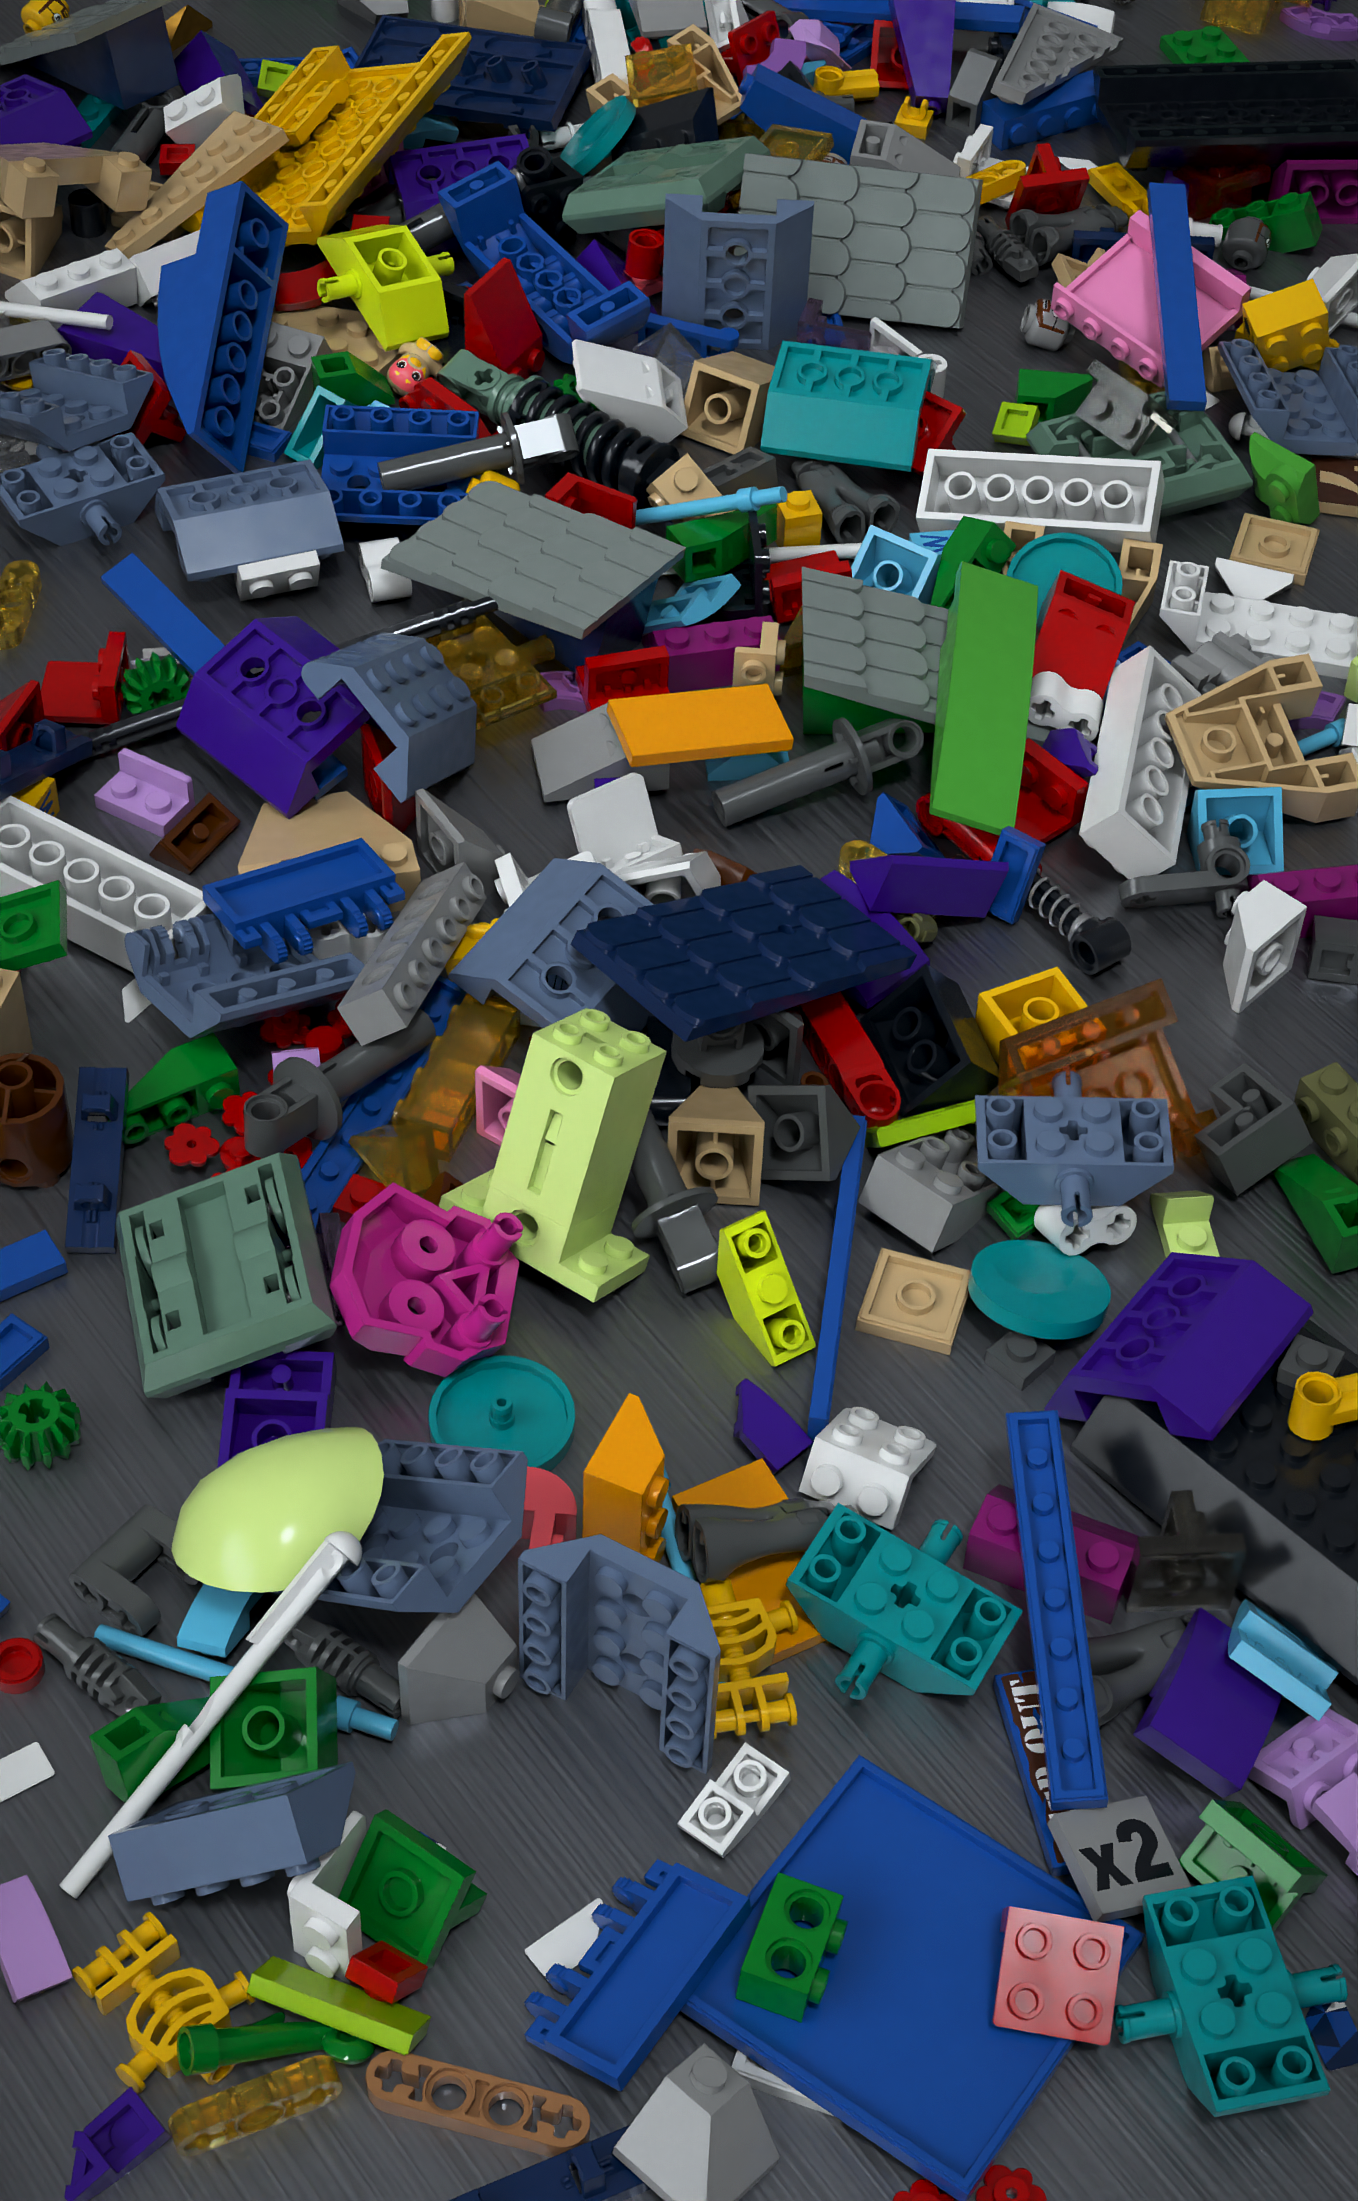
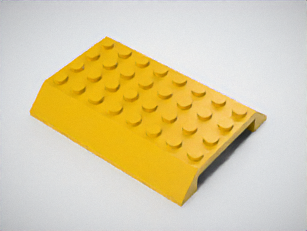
[179,32,472,247]

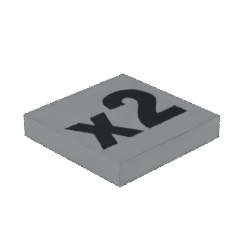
[1047,1796,1192,1922]

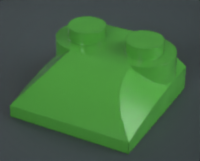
[1249,432,1320,525]

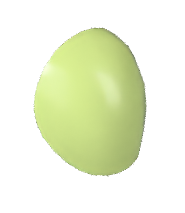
[171,1427,384,1593]

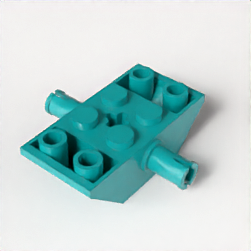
[786,1503,1023,1700]
[1113,1875,1348,2117]

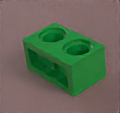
[735,1872,848,2023]

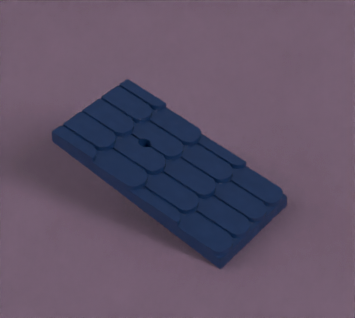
[353,15,592,132]
[570,865,917,1042]

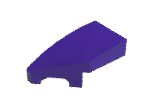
[1042,728,1098,778]
[733,1378,813,1475]
[64,2087,172,2201]

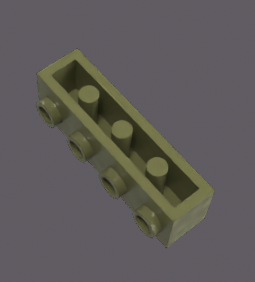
[1294,1062,1358,1185]

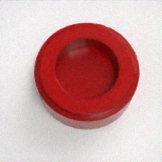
[0,1637,45,1694]

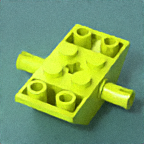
[316,224,455,352]

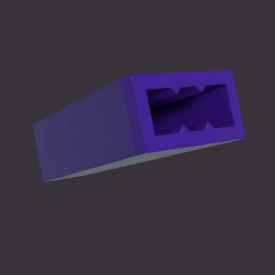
[888,0,956,116]
[57,292,167,385]

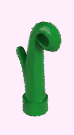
[177,2012,375,2076]

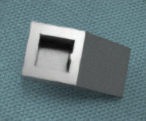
[945,48,1001,135]

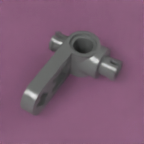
[1118,819,1250,918]

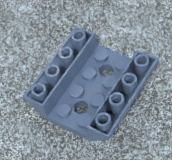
[662,193,814,350]
[1217,338,1358,457]
[0,348,154,451]
[155,459,345,582]
[448,858,654,1032]
[269,1439,528,1613]
[518,1534,721,1775]

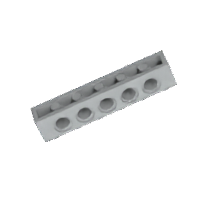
[337,862,487,1046]

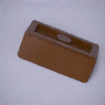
[149,792,241,875]

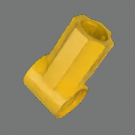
[813,66,880,102]
[1287,1371,1358,1441]

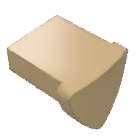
[1202,346,1237,393]

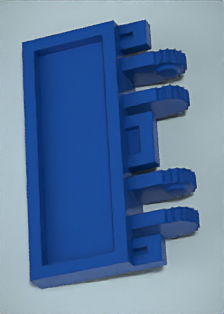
[202,838,405,964]
[524,1859,752,2092]

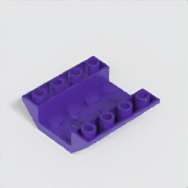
[0,74,93,147]
[383,133,529,257]
[176,616,384,819]
[1044,1252,1314,1441]

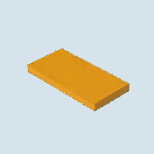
[607,684,794,767]
[672,1458,827,1666]

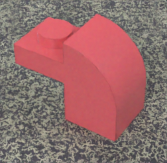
[520,1466,577,1549]

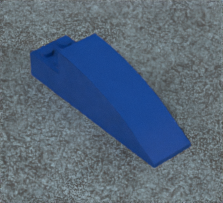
[158,181,289,473]

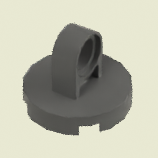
[671,1021,764,1089]

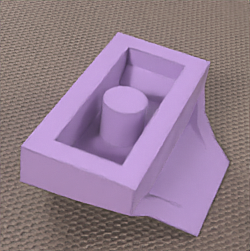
[789,19,852,71]

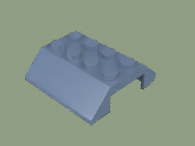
[301,632,477,803]
[124,913,365,1038]

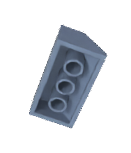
[108,1762,356,1906]

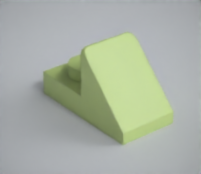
[1149,1190,1220,1258]

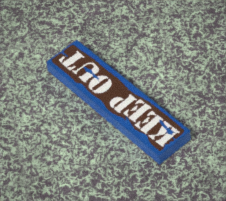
[993,1669,1076,1877]

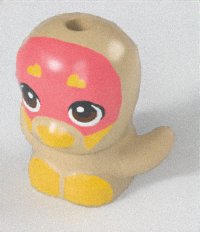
[387,337,444,397]

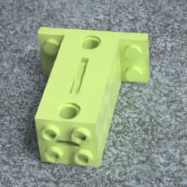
[439,1008,667,1303]

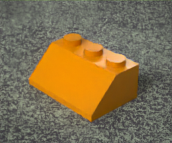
[582,1393,669,1563]

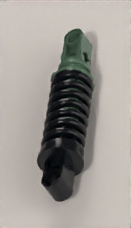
[435,349,680,510]

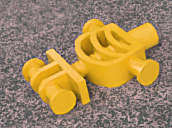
[700,1577,798,1740]
[71,1911,256,2093]

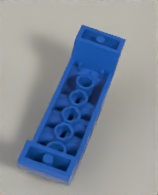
[437,161,651,364]

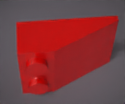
[464,257,545,380]

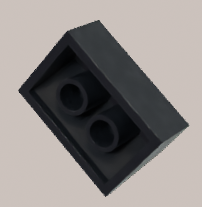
[611,87,719,162]
[860,964,1004,1118]

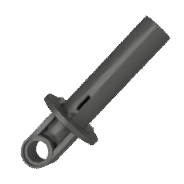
[377,412,580,491]
[711,718,924,827]
[244,1008,436,1158]
[631,1108,719,1294]

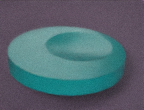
[560,95,636,176]
[1006,533,1123,624]
[968,1240,1111,1339]
[428,1355,575,1472]

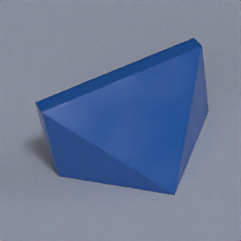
[868,792,945,858]

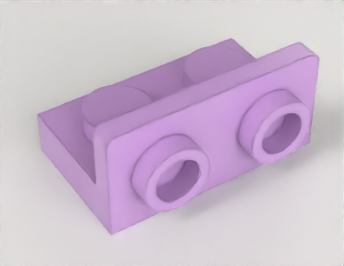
[94,748,195,838]
[1248,1708,1358,1830]

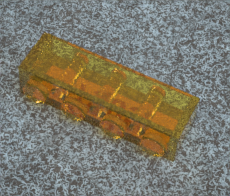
[392,993,520,1163]

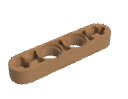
[365,2050,590,2158]

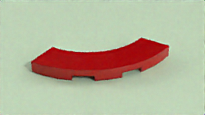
[275,214,390,311]

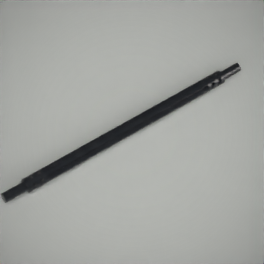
[80,596,498,760]

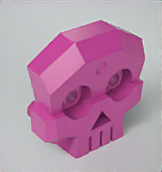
[329,1182,523,1378]

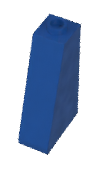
[738,63,868,164]

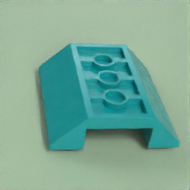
[760,340,937,472]

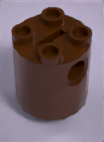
[0,1053,74,1188]

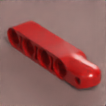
[797,992,901,1128]

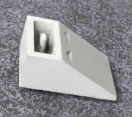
[572,339,688,443]

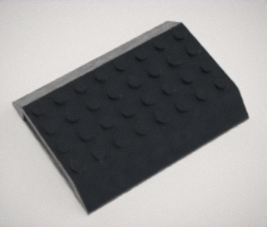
[1093,59,1358,172]
[1070,1319,1358,1686]

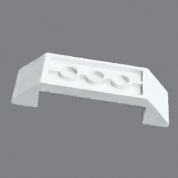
[1159,560,1358,679]

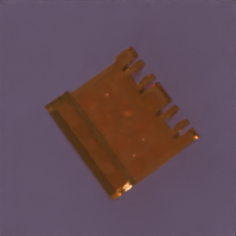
[998,978,1217,1163]

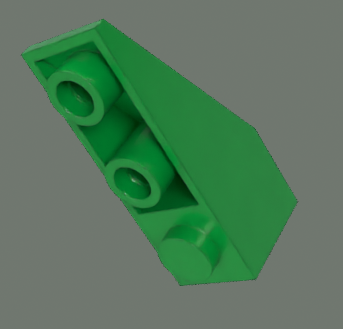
[1209,191,1323,253]
[666,504,777,583]
[930,516,1017,609]
[105,1032,241,1146]
[1272,1154,1358,1274]
[89,1697,210,1803]

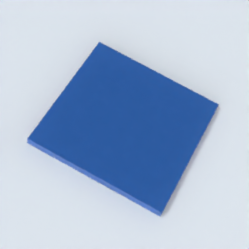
[680,1755,1145,2201]

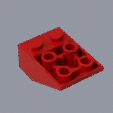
[1032,570,1135,700]

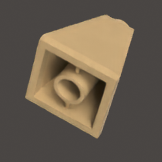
[0,196,63,280]
[667,1085,765,1206]

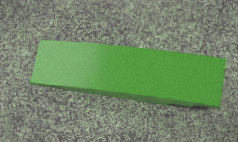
[929,561,1038,836]

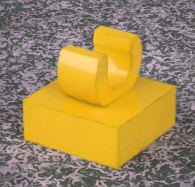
[894,96,934,140]

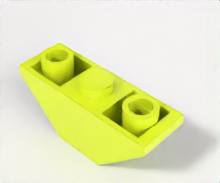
[717,1210,817,1367]

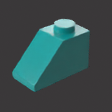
[284,385,357,469]

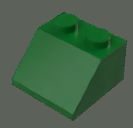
[210,1667,338,1791]

